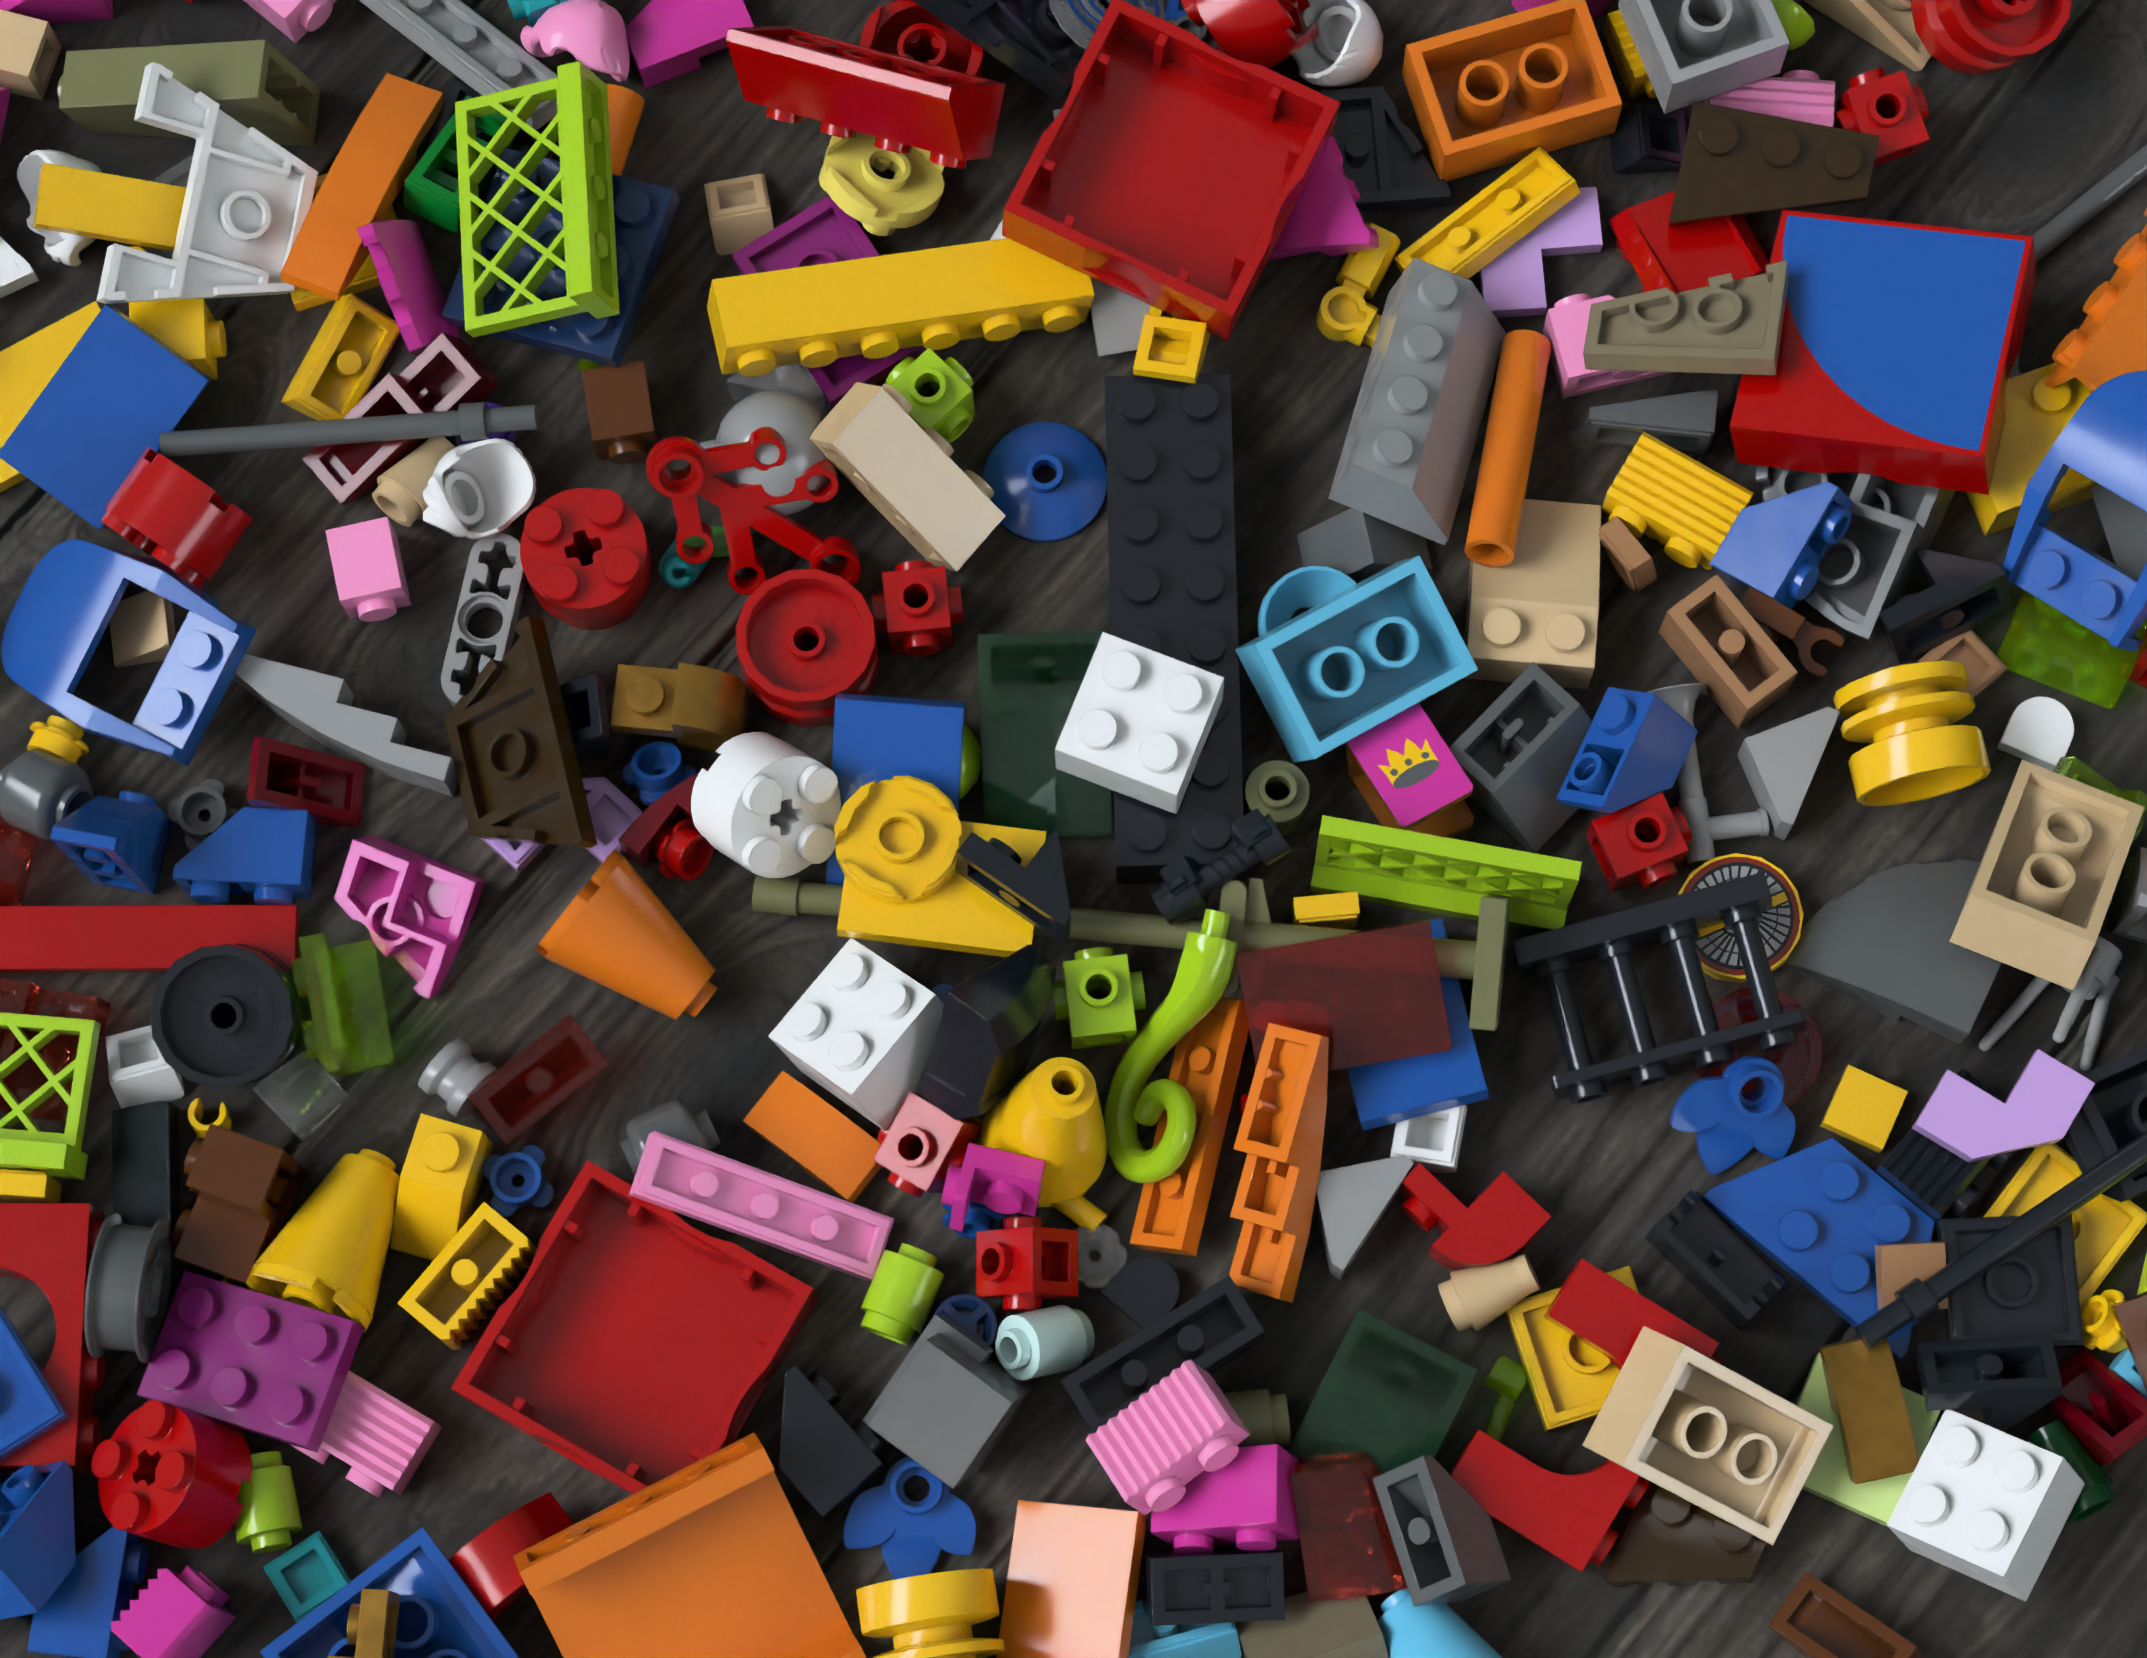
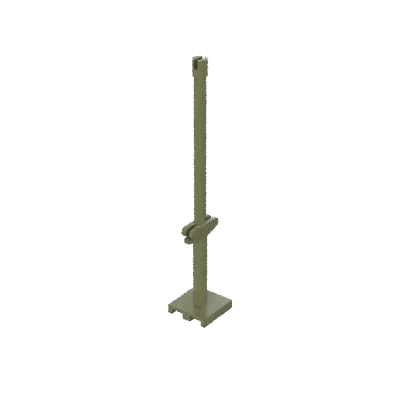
[752,875,1511,1031]

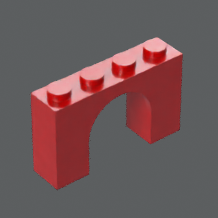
[0,1203,105,1473]
[1449,1259,1721,1572]

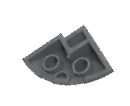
[1756,465,1956,642]
[1783,859,2002,1044]

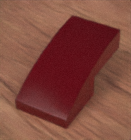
[618,767,711,869]

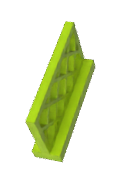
[455,61,620,337]
[1310,815,1582,933]
[0,1012,101,1180]

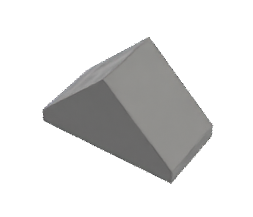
[1737,707,1840,840]
[1315,1155,1414,1280]

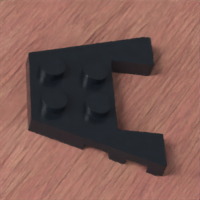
[912,0,1111,100]

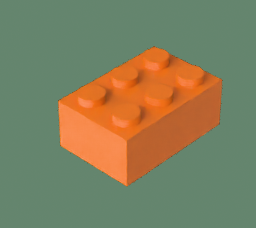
[1402,0,1622,182]

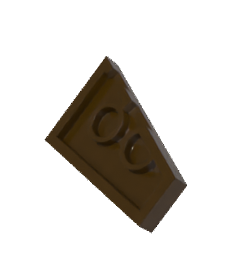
[1668,101,1879,227]

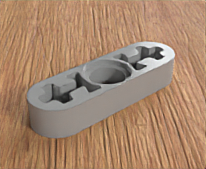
[441,533,527,707]

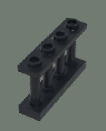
[1512,872,1808,1104]

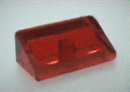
[467,1014,609,1145]

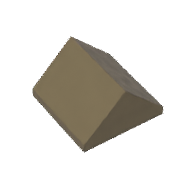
[1234,1574,1389,1658]

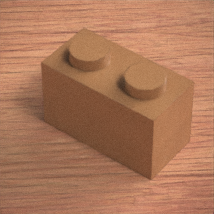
[1659,574,1798,729]

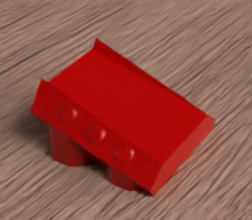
[1608,190,1770,293]

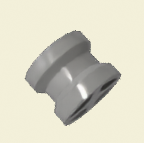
[418,1037,500,1120]

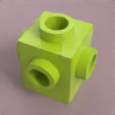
[886,348,975,443]
[1052,947,1146,1050]

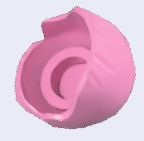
[520,0,630,82]

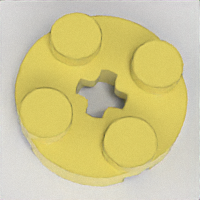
[818,131,945,236]

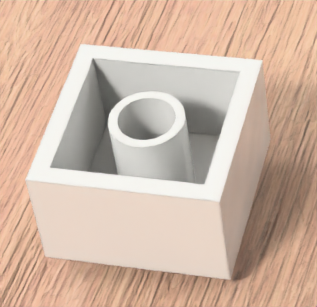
[1055,632,1224,814]
[768,938,944,1131]
[1887,1409,2085,1602]

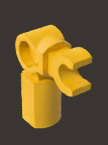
[1316,223,1401,347]

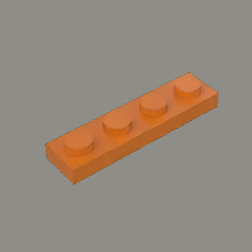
[1129,997,1254,1257]

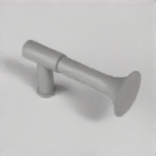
[1646,683,1769,865]

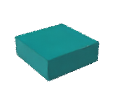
[263,1531,352,1622]

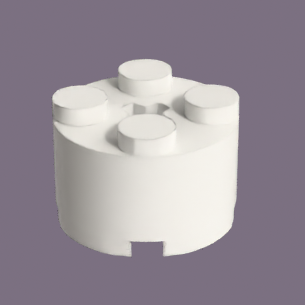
[691,732,841,878]

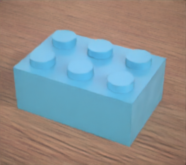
[1235,555,1478,763]

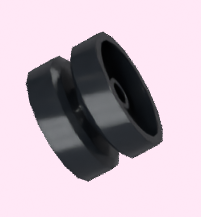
[149,943,307,1088]

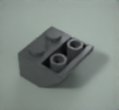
[1449,662,1592,854]

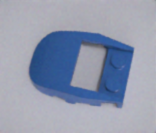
[2002,371,2147,652]
[1,539,257,766]

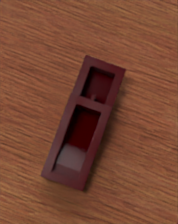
[303,333,500,505]

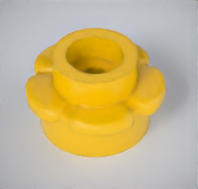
[27,715,89,763]
[2080,1289,2128,1353]

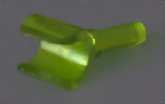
[1483,1356,1527,1443]

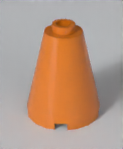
[534,849,718,1020]

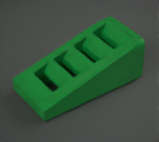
[403,95,520,233]

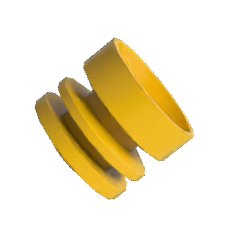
[1833,660,1991,807]
[856,1568,1005,1658]

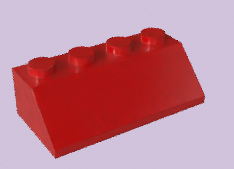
[726,26,1006,169]

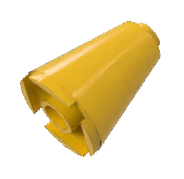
[978,1057,1108,1208]
[246,1149,400,1333]

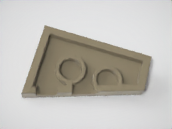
[1583,260,1789,375]

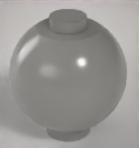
[700,390,830,515]

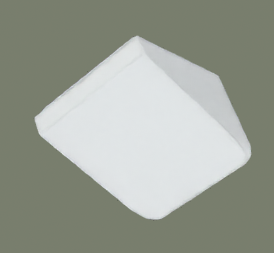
[106,1025,184,1108]

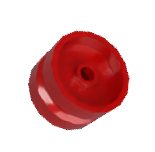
[1910,0,2072,76]
[736,569,879,727]

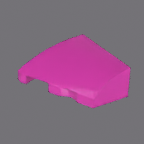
[625,0,754,89]
[1268,136,1379,261]
[357,219,461,356]
[334,835,485,999]

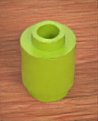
[860,1243,945,1346]
[234,1451,303,1554]

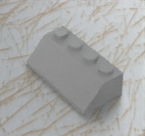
[1328,257,1506,545]

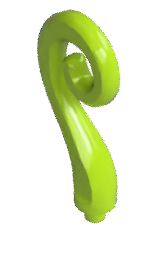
[1104,909,1238,1184]

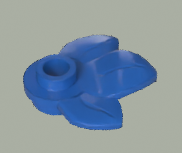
[1670,1055,1796,1175]
[843,1456,976,1579]

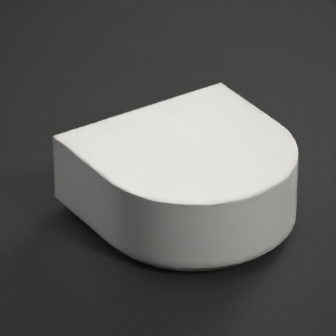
[1997,696,2074,773]

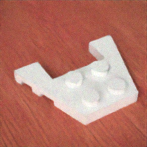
[96,62,318,304]

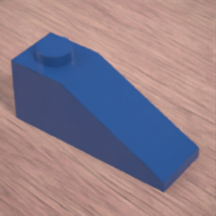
[50,791,173,895]

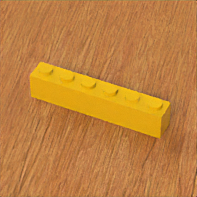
[707,238,1095,377]

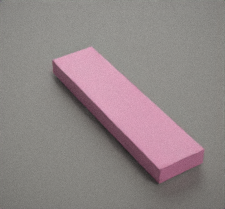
[629,1131,894,1282]

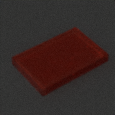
[1236,919,1453,1071]

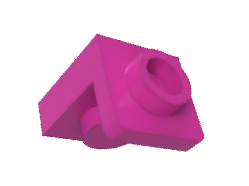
[941,1143,1046,1232]

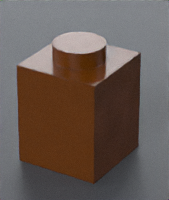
[582,361,659,464]

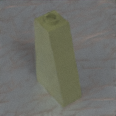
[57,40,321,146]

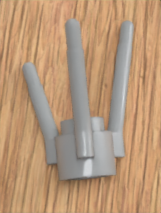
[1979,936,2123,1071]

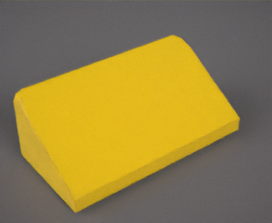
[281,293,400,421]

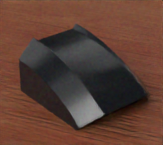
[916,945,1056,1120]
[2064,1045,2147,1202]

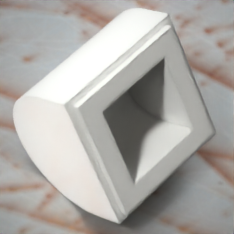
[1390,1105,1467,1173]

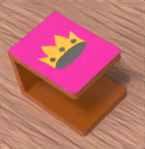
[1345,702,1474,838]

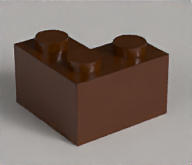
[172,1123,307,1290]

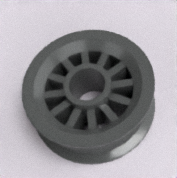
[84,1213,175,1363]

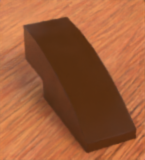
[1768,1571,1926,1658]

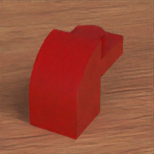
[1399,1163,1552,1271]
[449,1492,574,1621]

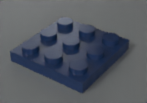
[441,148,680,368]

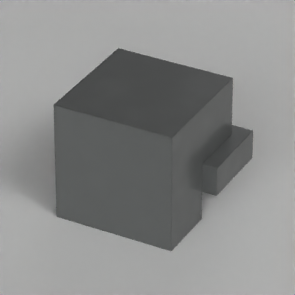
[863,1311,1035,1489]

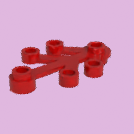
[646,427,861,595]

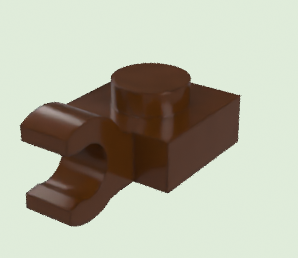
[1741,587,1845,678]

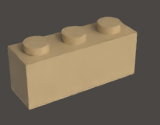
[809,382,1005,572]

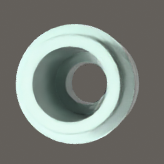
[995,1305,1095,1381]

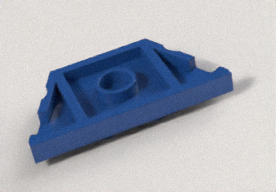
[1701,1137,1935,1363]

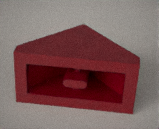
[247,736,366,827]
[2045,1348,2147,1467]

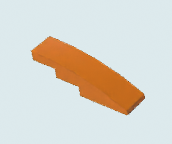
[281,73,443,301]
[1229,1023,1329,1303]

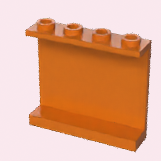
[513,1433,866,1658]

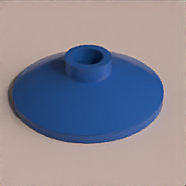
[983,422,1107,543]

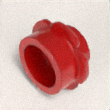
[655,819,714,881]

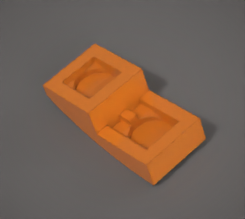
[743,1071,882,1203]

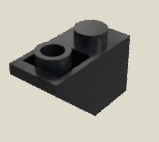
[779,1365,886,1523]

